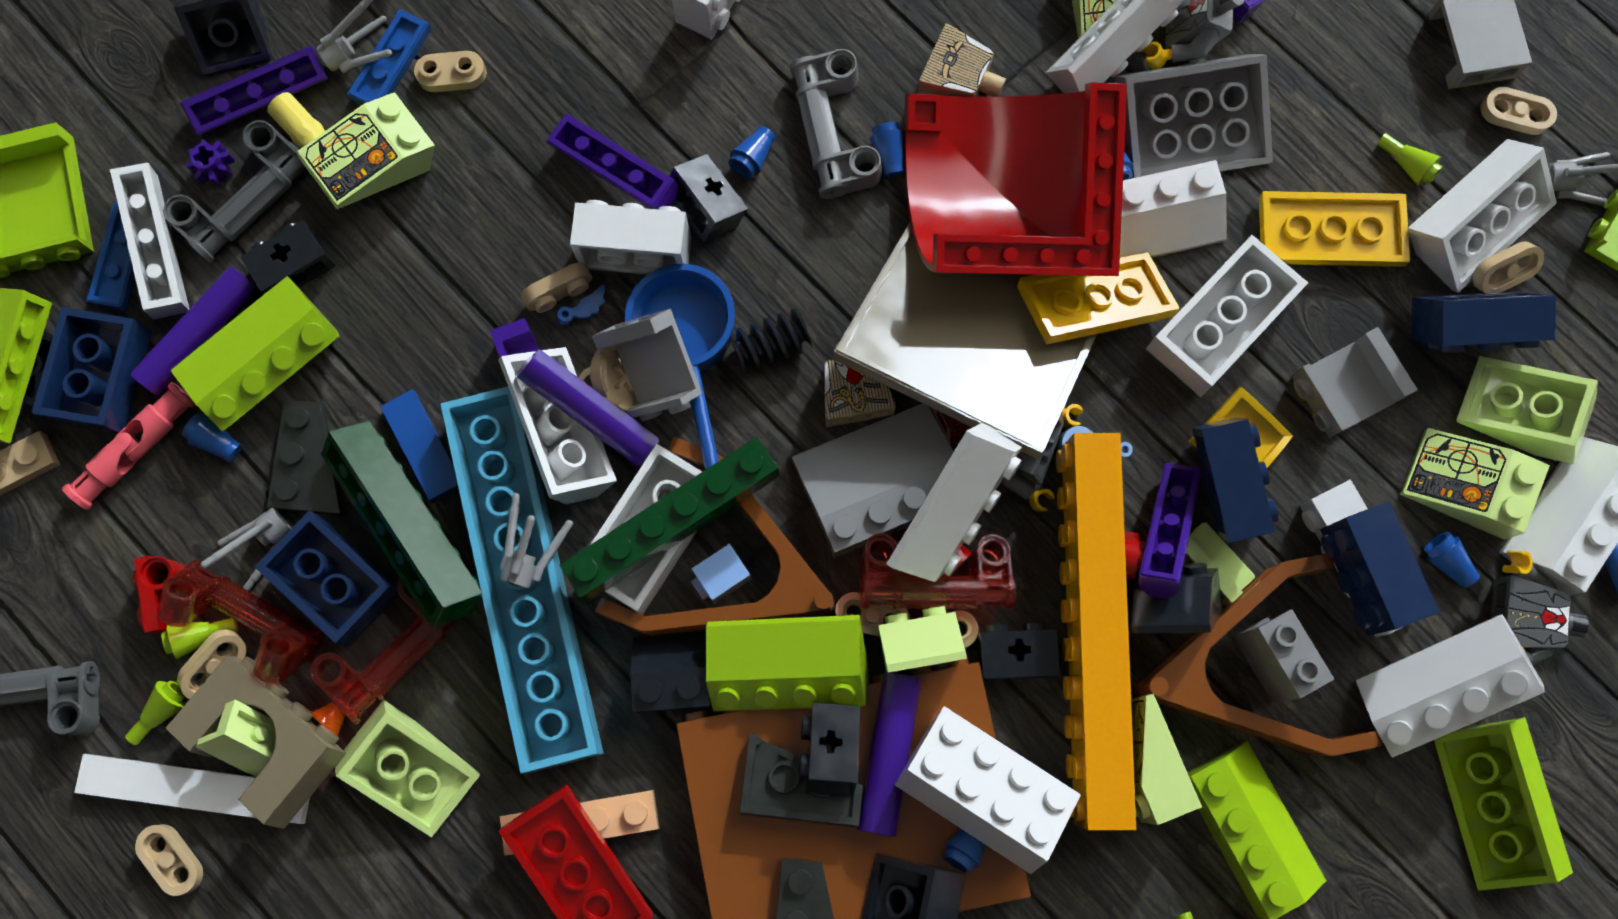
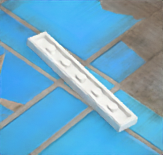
[74,754,310,824]

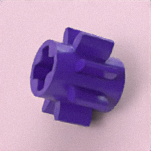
[185,139,235,186]

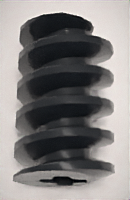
[731,308,813,374]

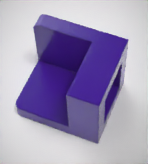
[490,318,539,357]

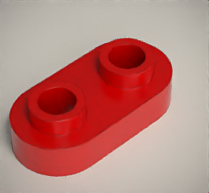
[1124,531,1145,579]

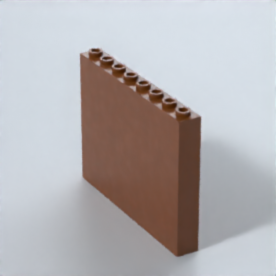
[677,657,1031,919]

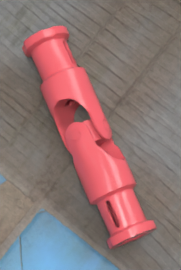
[62,382,196,510]

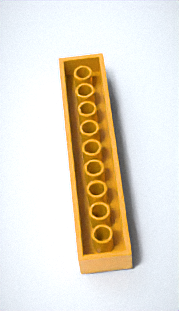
[1056,433,1136,830]

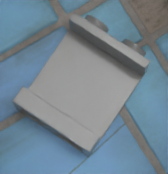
[1428,0,1532,89]
[592,308,702,421]
[1291,327,1418,438]
[1233,609,1334,702]

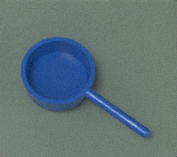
[625,264,735,470]

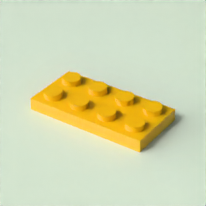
[1259,191,1410,267]
[1017,252,1180,345]

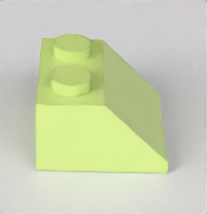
[878,606,967,673]

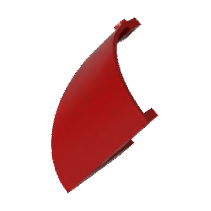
[904,82,1127,276]

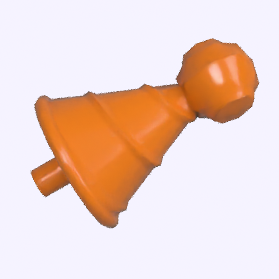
[311,683,364,737]

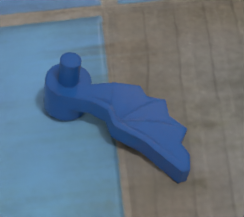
[556,285,605,325]

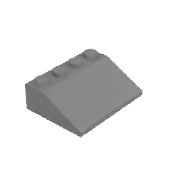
[1114,54,1273,178]
[792,403,954,558]

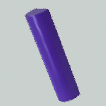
[179,45,329,136]
[546,113,678,210]
[130,266,258,396]
[516,349,660,467]
[1139,463,1203,598]
[857,672,922,837]

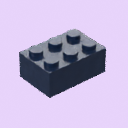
[1412,292,1556,352]
[32,307,152,434]
[1192,417,1278,543]
[1320,501,1440,636]
[255,511,402,647]

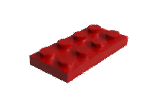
[499,784,653,919]

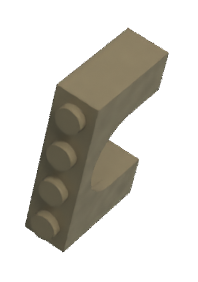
[166,655,346,829]

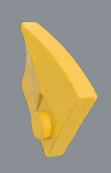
[1189,387,1293,468]

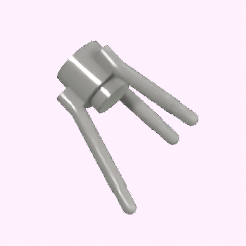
[317,0,392,73]
[1548,152,1618,206]
[499,493,573,588]
[200,508,292,592]

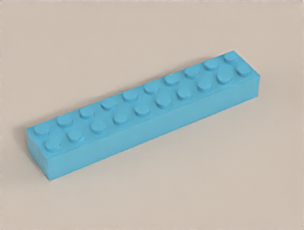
[440,387,604,774]

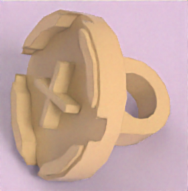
[579,345,638,412]

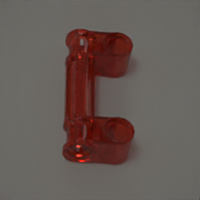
[859,533,1016,609]
[157,560,325,684]
[310,578,466,725]

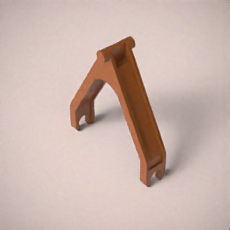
[595,437,835,636]
[1134,554,1382,756]

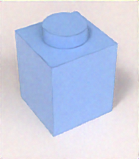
[691,544,752,604]

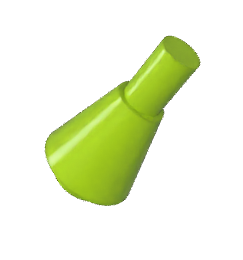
[1377,133,1443,186]
[161,617,238,659]
[125,681,188,745]

